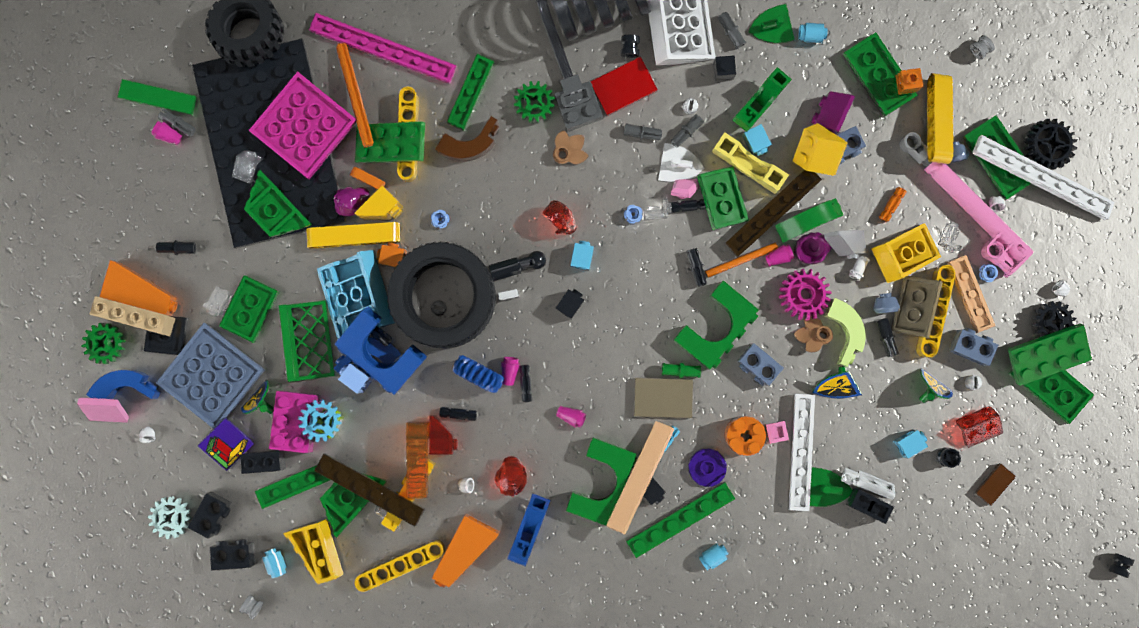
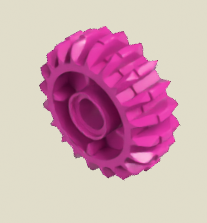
[779,269,832,321]

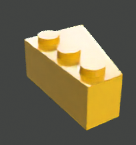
[283,519,343,584]

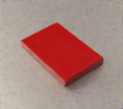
[591,56,658,116]

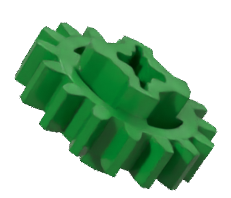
[514,81,555,123]
[81,323,126,364]

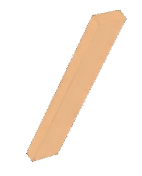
[606,421,674,535]

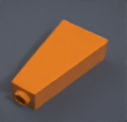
[100,260,178,316]
[432,514,500,588]

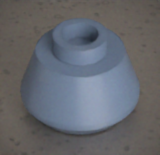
[950,141,970,163]
[873,293,900,313]

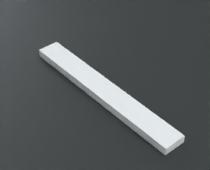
[972,135,1115,220]

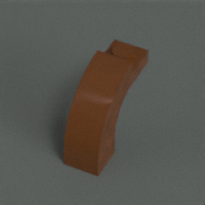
[435,116,499,162]

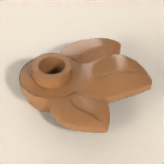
[553,130,588,165]
[794,316,833,353]

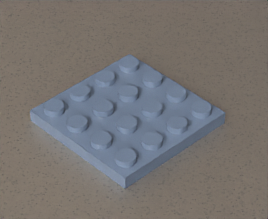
[156,323,265,429]

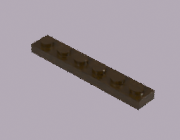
[724,170,822,258]
[314,453,425,527]

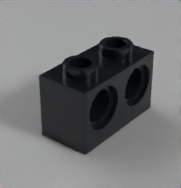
[240,450,286,474]
[846,487,894,524]
[188,492,232,539]
[210,539,255,571]

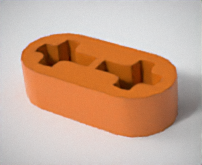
[350,167,386,190]

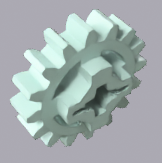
[148,496,192,539]

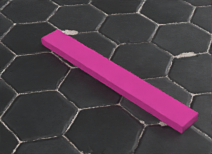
[309,13,457,84]

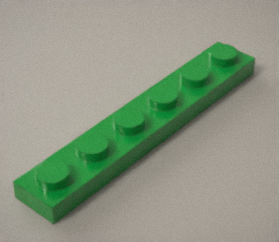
[626,482,735,558]

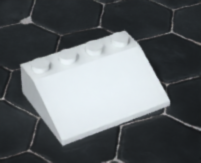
[647,0,715,65]

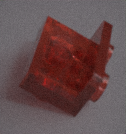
[956,406,1003,448]

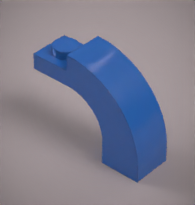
[334,337,404,373]
[86,370,162,399]
[508,494,551,566]

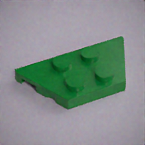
[244,170,312,238]
[320,473,387,538]

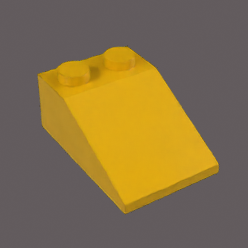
[871,223,941,283]

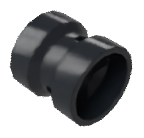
[621,34,640,58]
[936,447,961,468]
[1109,553,1135,578]

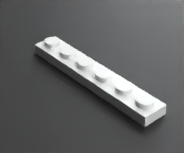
[789,394,815,511]

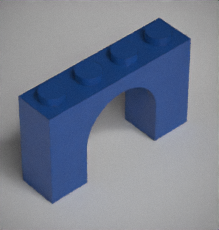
[334,306,428,395]

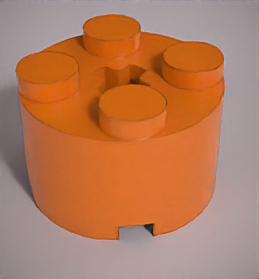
[724,416,766,456]

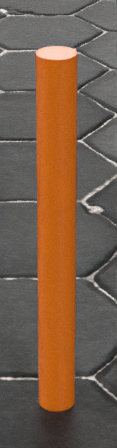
[705,242,778,278]

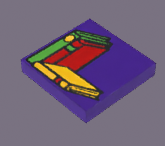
[198,417,254,471]

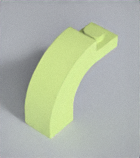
[824,298,866,367]

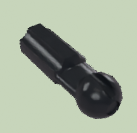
[489,251,546,281]

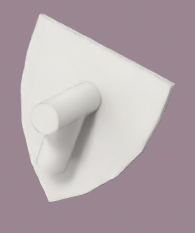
[658,143,705,182]

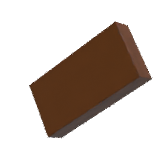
[974,463,1016,506]

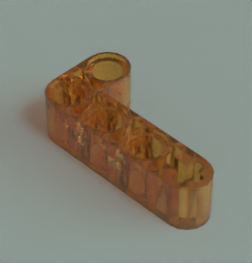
[406,421,430,499]

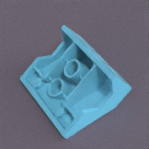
[317,250,395,339]

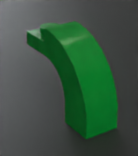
[733,67,792,132]
[775,198,844,243]

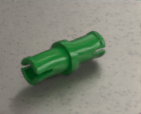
[661,363,701,378]

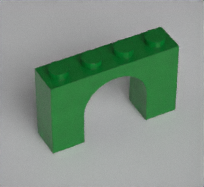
[673,281,759,370]
[566,437,638,526]

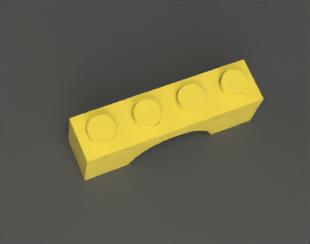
[712,132,789,194]

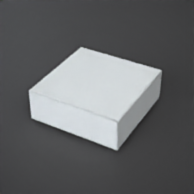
[498,289,519,301]

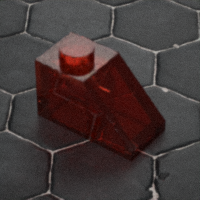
[429,415,458,455]

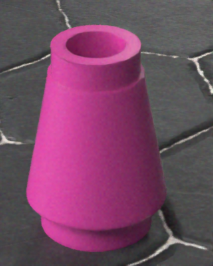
[151,121,182,145]
[765,244,795,266]
[501,357,520,386]
[556,406,586,428]

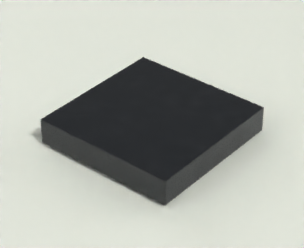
[144,316,188,355]

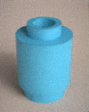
[798,23,828,43]
[699,543,729,571]
[262,548,287,578]

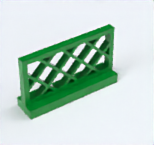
[278,300,335,382]

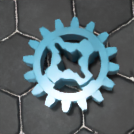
[298,399,342,442]

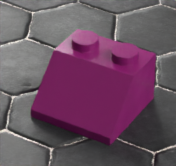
[810,91,855,134]

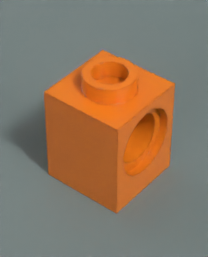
[895,68,923,95]

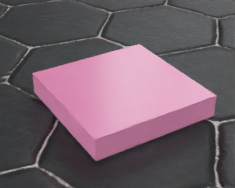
[77,398,129,423]

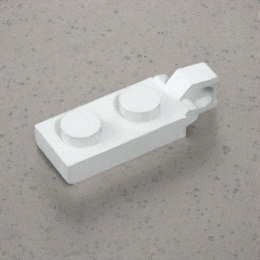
[841,468,896,500]

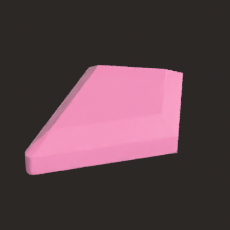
[671,179,700,199]

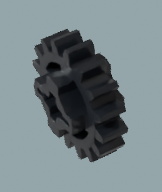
[1032,301,1077,337]

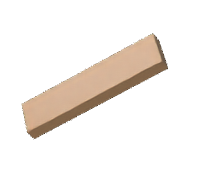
[947,255,996,333]

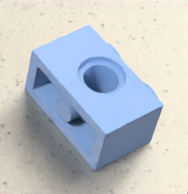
[338,364,373,393]

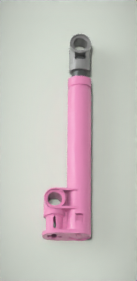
[899,132,1034,278]

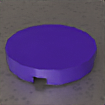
[688,448,727,487]

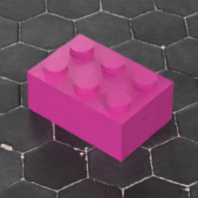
[269,391,319,453]

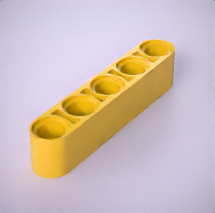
[927,73,953,164]
[397,87,419,182]
[306,222,401,249]
[916,265,956,357]
[355,539,445,592]

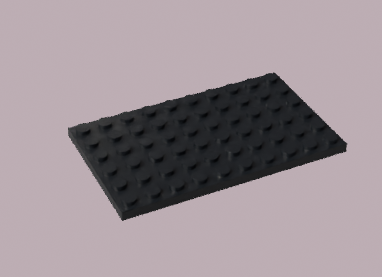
[192,38,346,248]

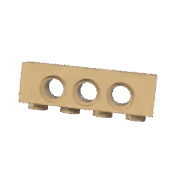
[89,296,175,336]

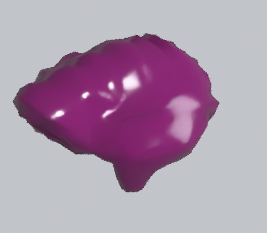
[334,187,370,216]
[794,232,832,265]

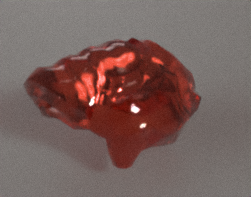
[543,200,576,235]
[495,456,527,497]

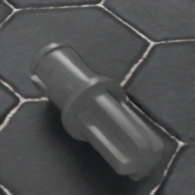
[718,12,746,49]
[158,109,196,137]
[671,114,704,148]
[624,123,662,140]

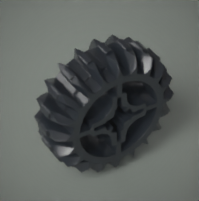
[1023,118,1078,170]

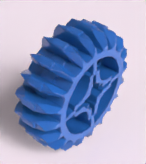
[452,355,504,393]

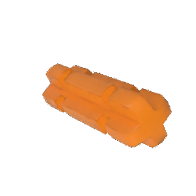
[879,187,906,222]

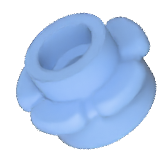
[624,205,642,224]
[431,210,450,229]
[979,263,998,282]

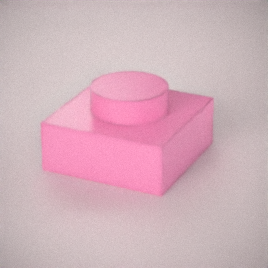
[765,421,789,444]

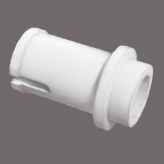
[849,255,870,281]

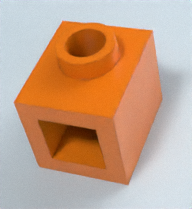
[376,242,407,268]

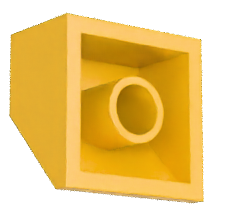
[793,123,848,176]
[355,186,404,220]

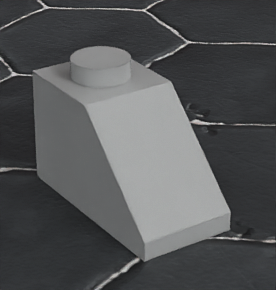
[824,230,866,259]

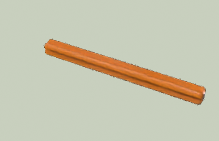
[336,43,374,147]

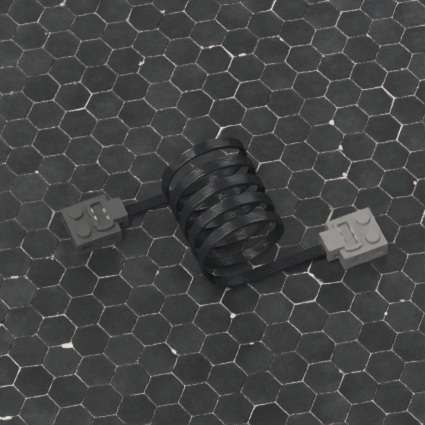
[536,0,651,132]

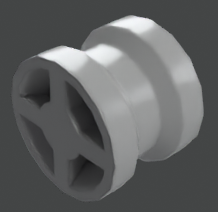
[970,35,995,60]
[239,595,263,620]

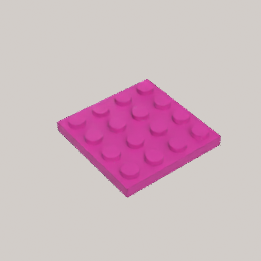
[249,71,357,179]

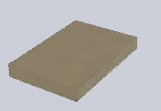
[891,276,943,338]
[634,378,693,418]

